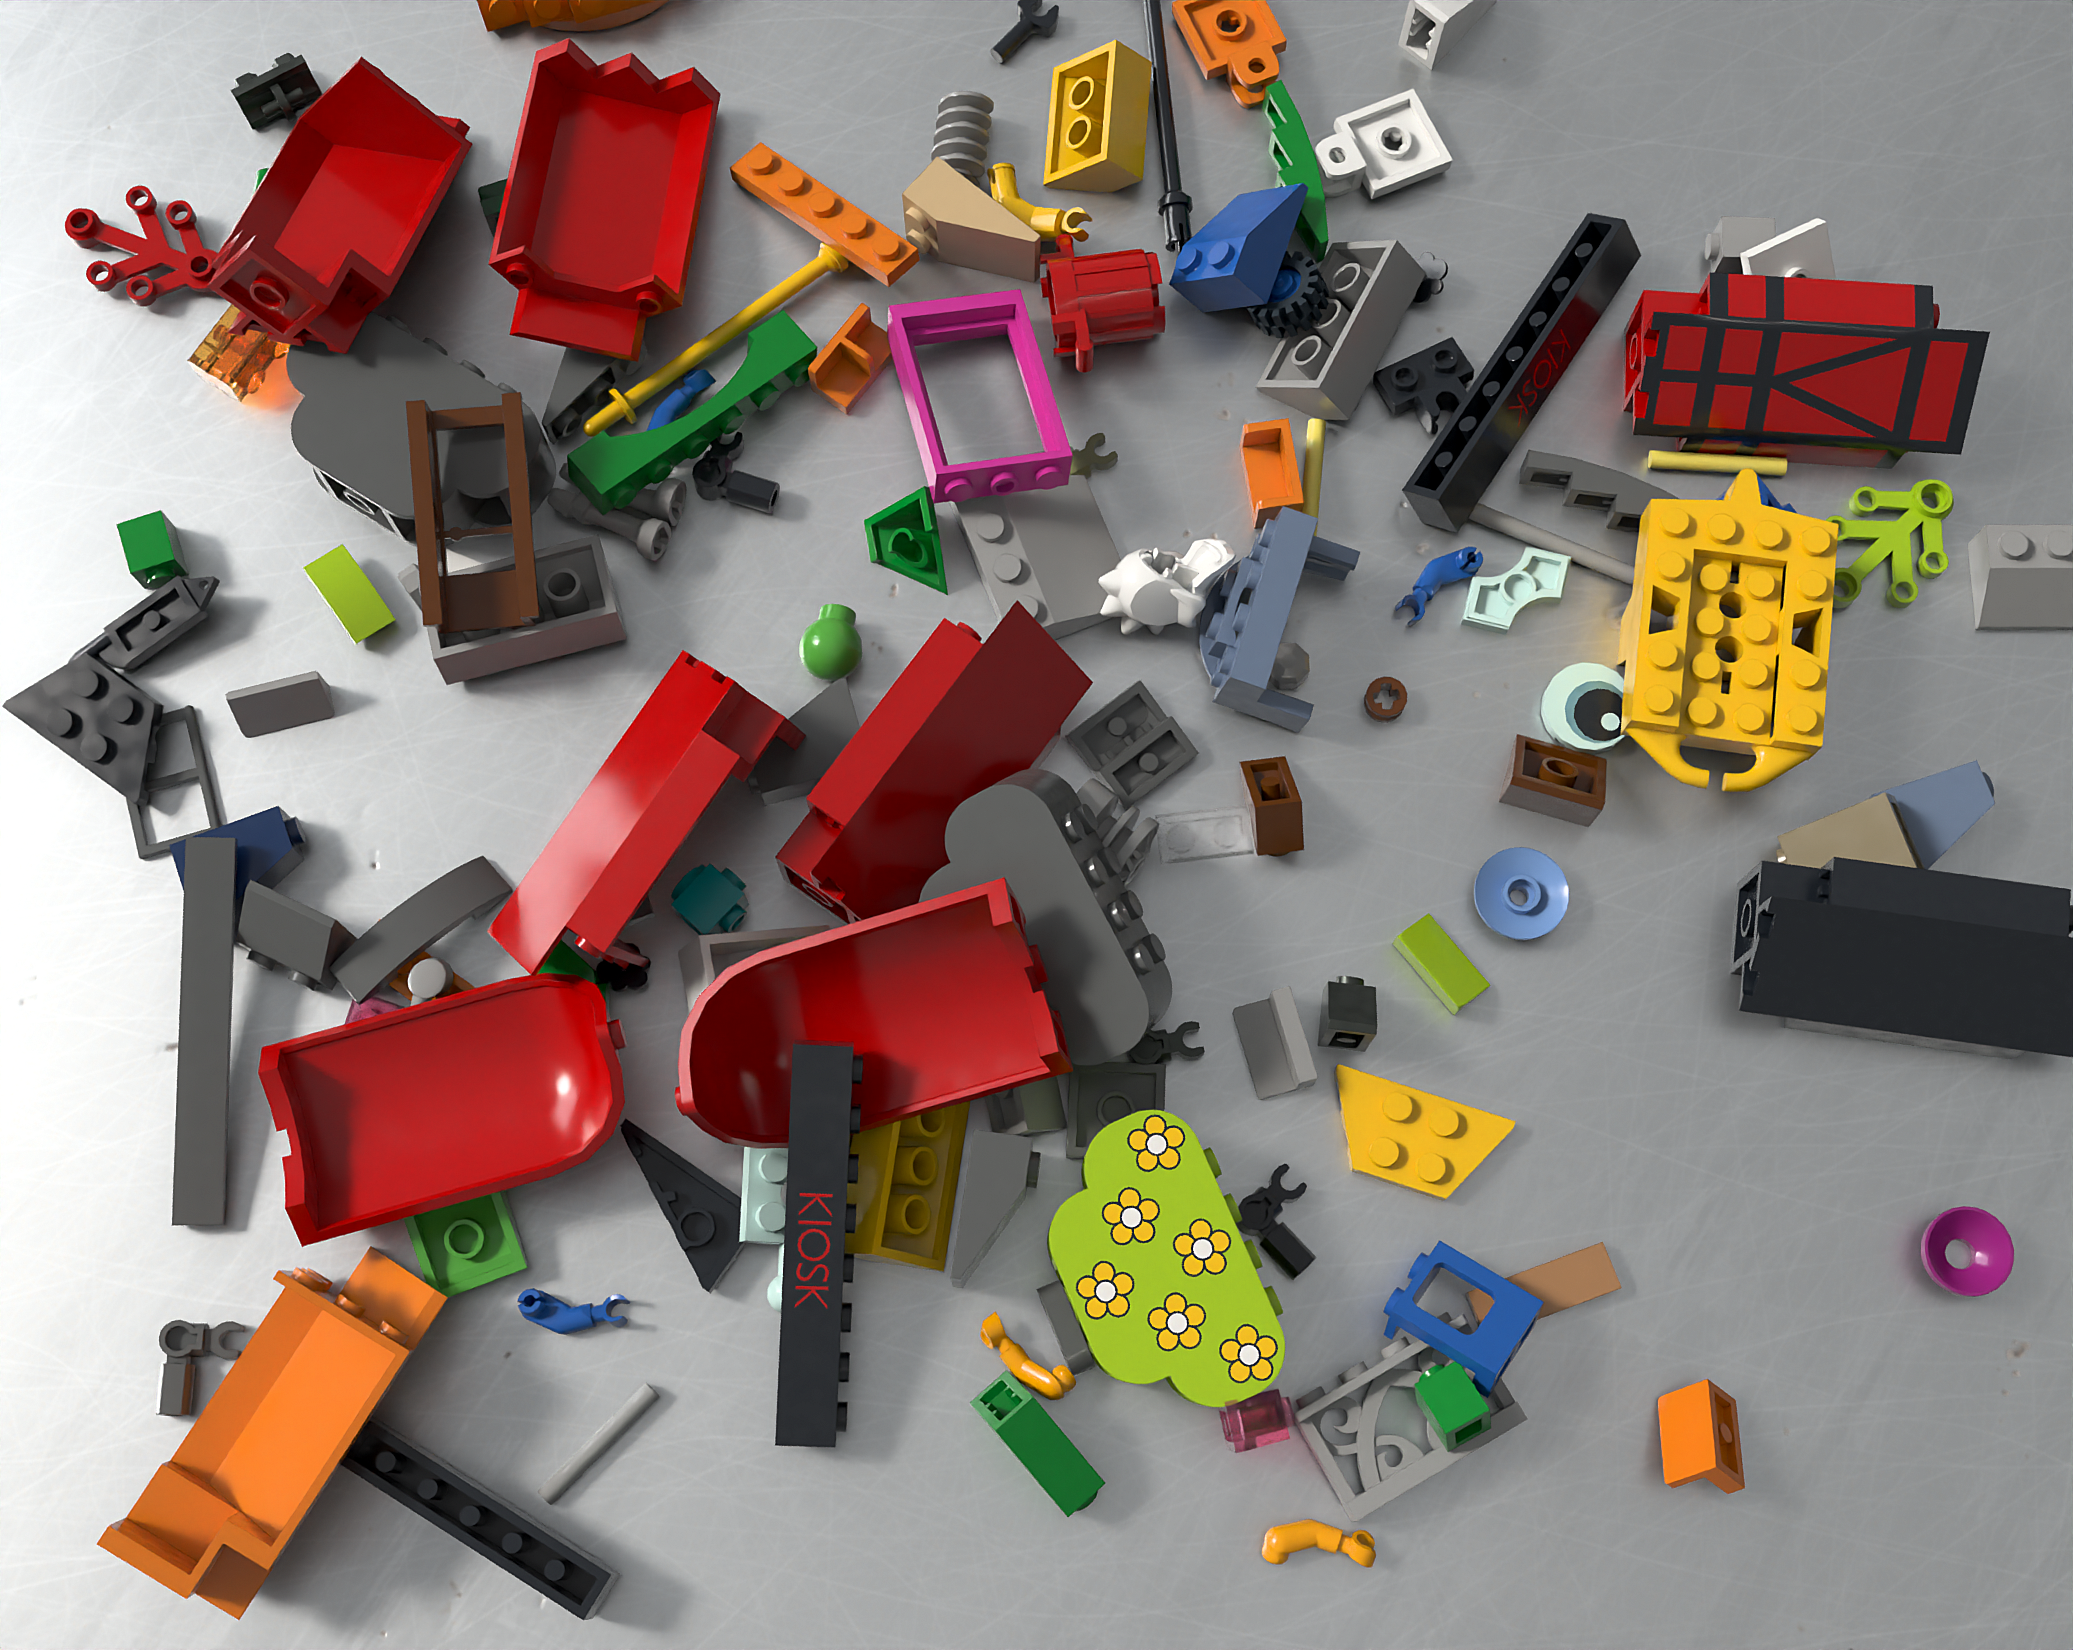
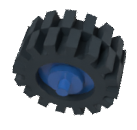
[1246,251,1330,338]

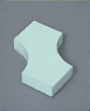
[1461,546,1571,635]

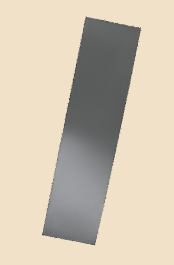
[1519,450,1679,532]

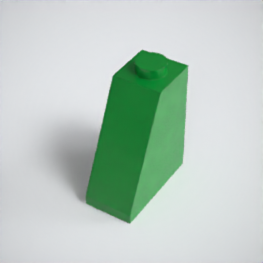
[970,1370,1106,1517]

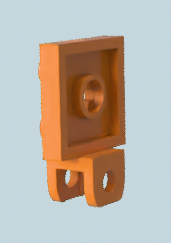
[1172,0,1287,109]

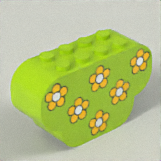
[1047,1110,1285,1407]

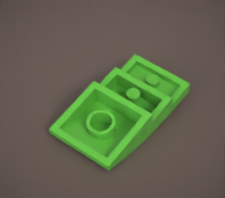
[403,1190,528,1297]

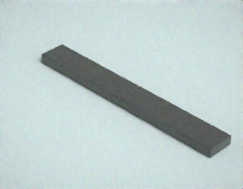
[172,837,238,1226]

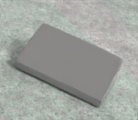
[225,671,335,738]

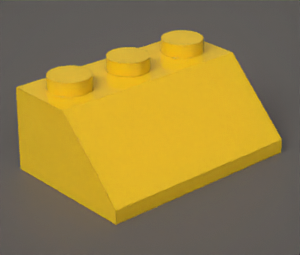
[1043,40,1152,193]

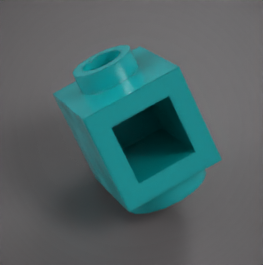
[671,863,749,935]

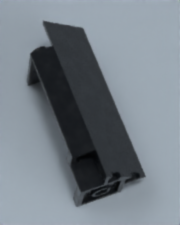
[1730,857,2073,1059]

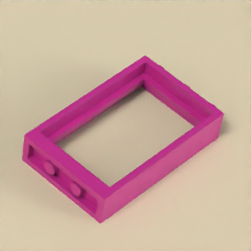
[887,289,1073,504]

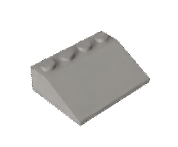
[949,446,1121,640]

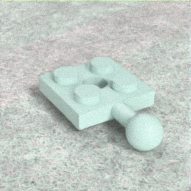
[739,1146,788,1313]

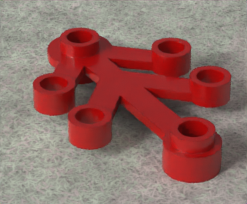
[65,186,218,307]

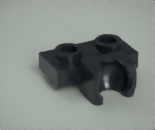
[1373,337,1474,435]

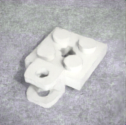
[1315,89,1452,199]

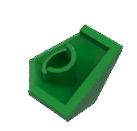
[864,486,948,595]

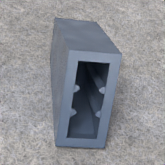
[1868,760,1995,870]

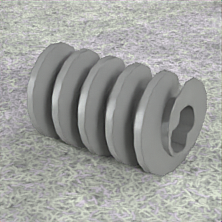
[931,91,994,188]

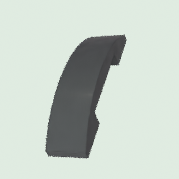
[329,855,513,1006]

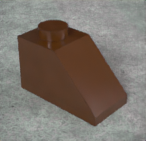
[1239,756,1304,857]

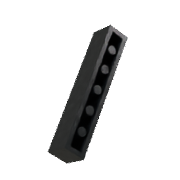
[340,1416,620,1620]

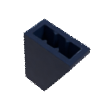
[169,806,306,924]

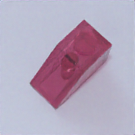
[1218,1388,1295,1453]

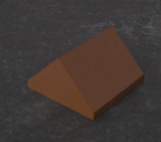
[1499,734,1607,827]

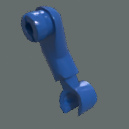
[646,369,716,431]
[1395,547,1483,626]
[517,1288,630,1335]

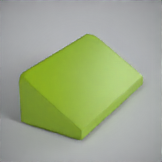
[1392,913,1491,1015]

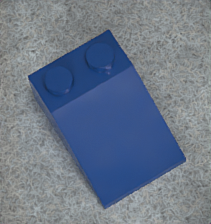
[1169,183,1308,312]

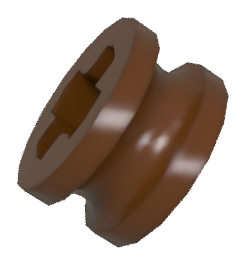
[1363,676,1407,723]

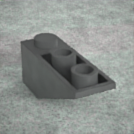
[541,340,648,445]

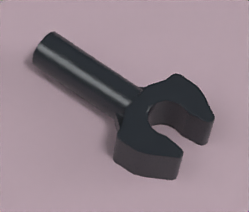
[990,0,1059,63]

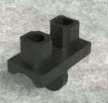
[231,53,323,130]

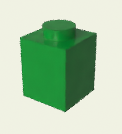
[116,510,189,589]
[1414,1361,1491,1452]

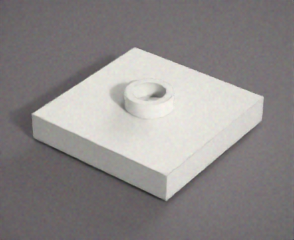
[1740,218,1836,280]

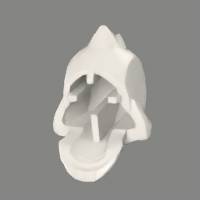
[1098,538,1236,635]

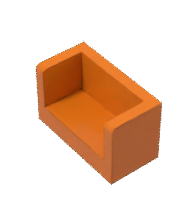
[1239,418,1304,529]

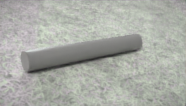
[538,1383,660,1505]

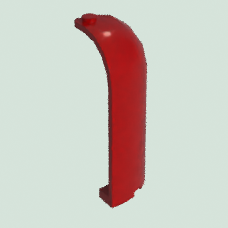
[675,877,1073,1149]
[258,973,628,1247]

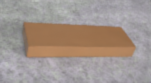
[1465,1242,1622,1327]

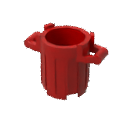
[1039,234,1166,373]

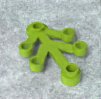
[1825,479,1954,608]

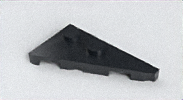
[620,1118,746,1294]

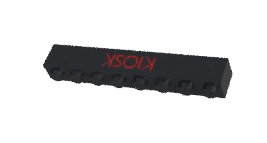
[1402,213,1641,533]
[775,1040,863,1447]

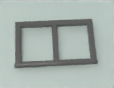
[126,705,221,859]

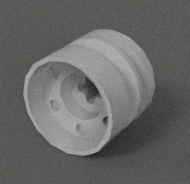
[1076,778,1160,887]

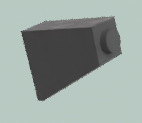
[747,678,860,806]

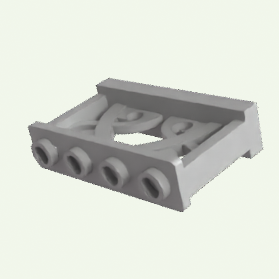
[1290,1312,1528,1522]

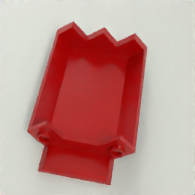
[488,38,721,362]

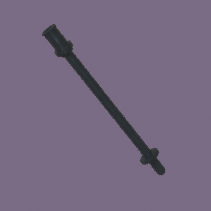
[1143,0,1193,252]

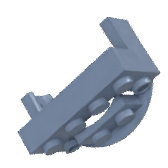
[1199,506,1360,733]

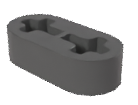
[1037,1280,1095,1376]

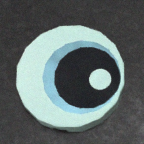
[1541,662,1626,755]

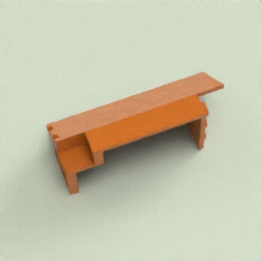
[97,1246,448,1620]

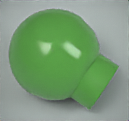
[799,604,862,681]

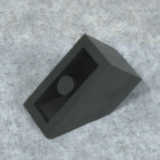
[1317,976,1377,1052]

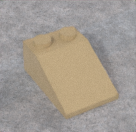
[902,156,1041,283]

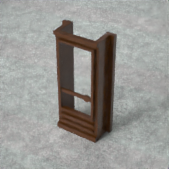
[406,392,540,634]

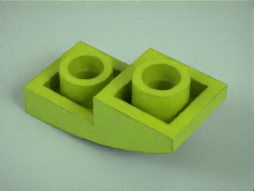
[303,544,396,645]

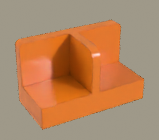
[808,303,893,415]
[1658,1379,1745,1494]

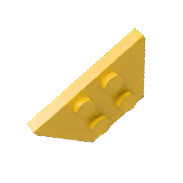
[1334,1064,1516,1201]

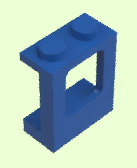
[1383,1241,1544,1398]

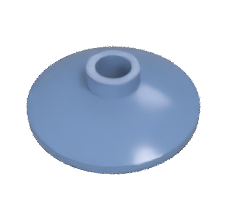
[1474,847,1569,940]

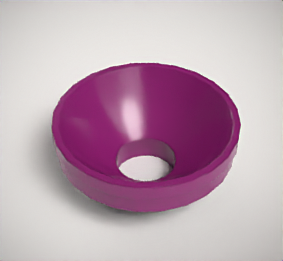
[1921,1206,2014,1297]

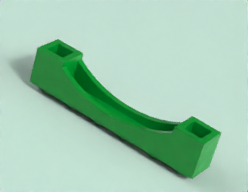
[567,310,818,516]

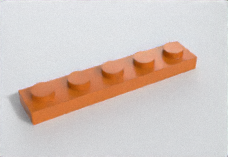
[730,142,920,287]

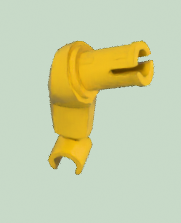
[987,163,1093,242]

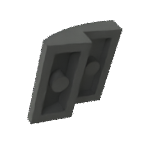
[1065,680,1199,809]

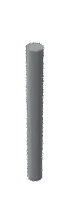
[1469,503,1635,586]

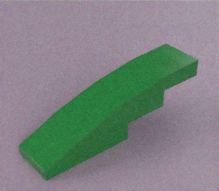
[1262,80,1329,264]

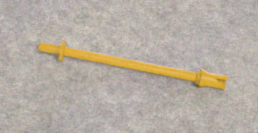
[583,242,850,437]

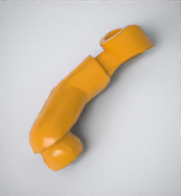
[980,1312,1076,1400]
[1262,1519,1376,1568]

